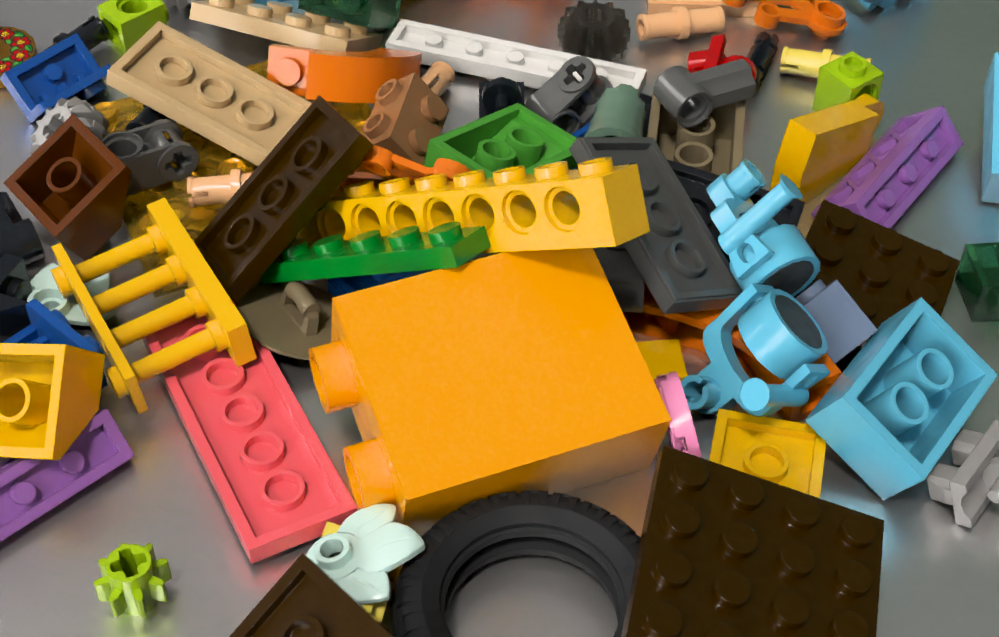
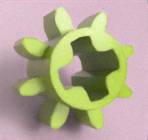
[93,543,172,618]

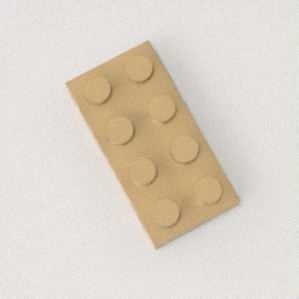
[189,0,383,52]
[106,21,312,166]

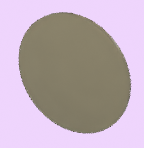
[236,281,335,360]

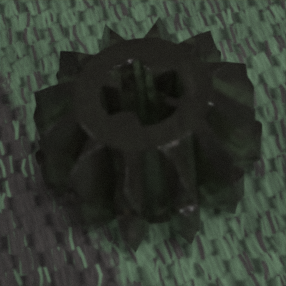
[557,0,631,62]

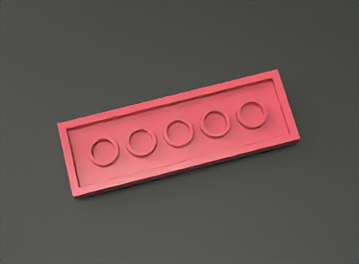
[142,299,357,564]

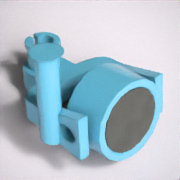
[706,159,821,297]
[681,283,830,417]

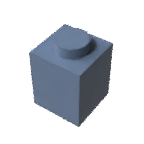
[795,279,878,363]

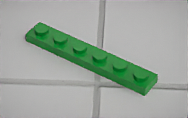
[258,222,491,284]

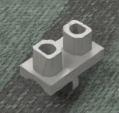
[927,419,999,528]

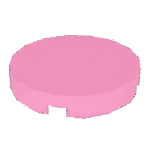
[654,371,702,458]

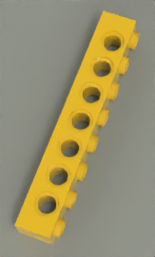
[299,157,650,253]

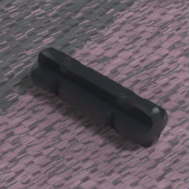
[746,31,779,94]

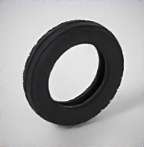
[391,490,641,637]

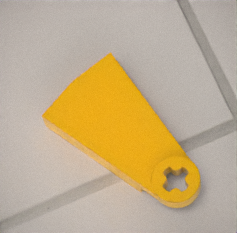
[769,93,884,206]

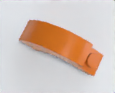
[267,44,422,103]

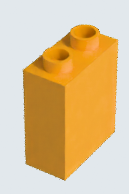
[309,248,672,537]

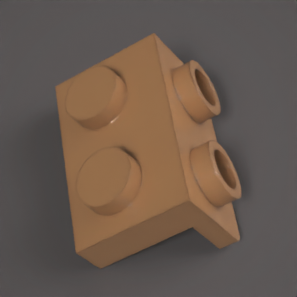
[362,72,449,165]

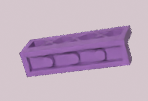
[811,106,963,228]
[0,409,135,542]

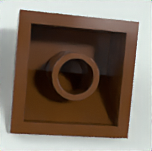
[4,114,131,261]

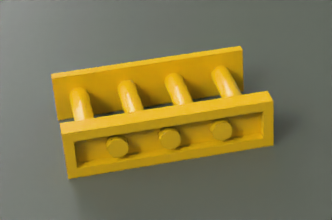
[50,197,257,414]

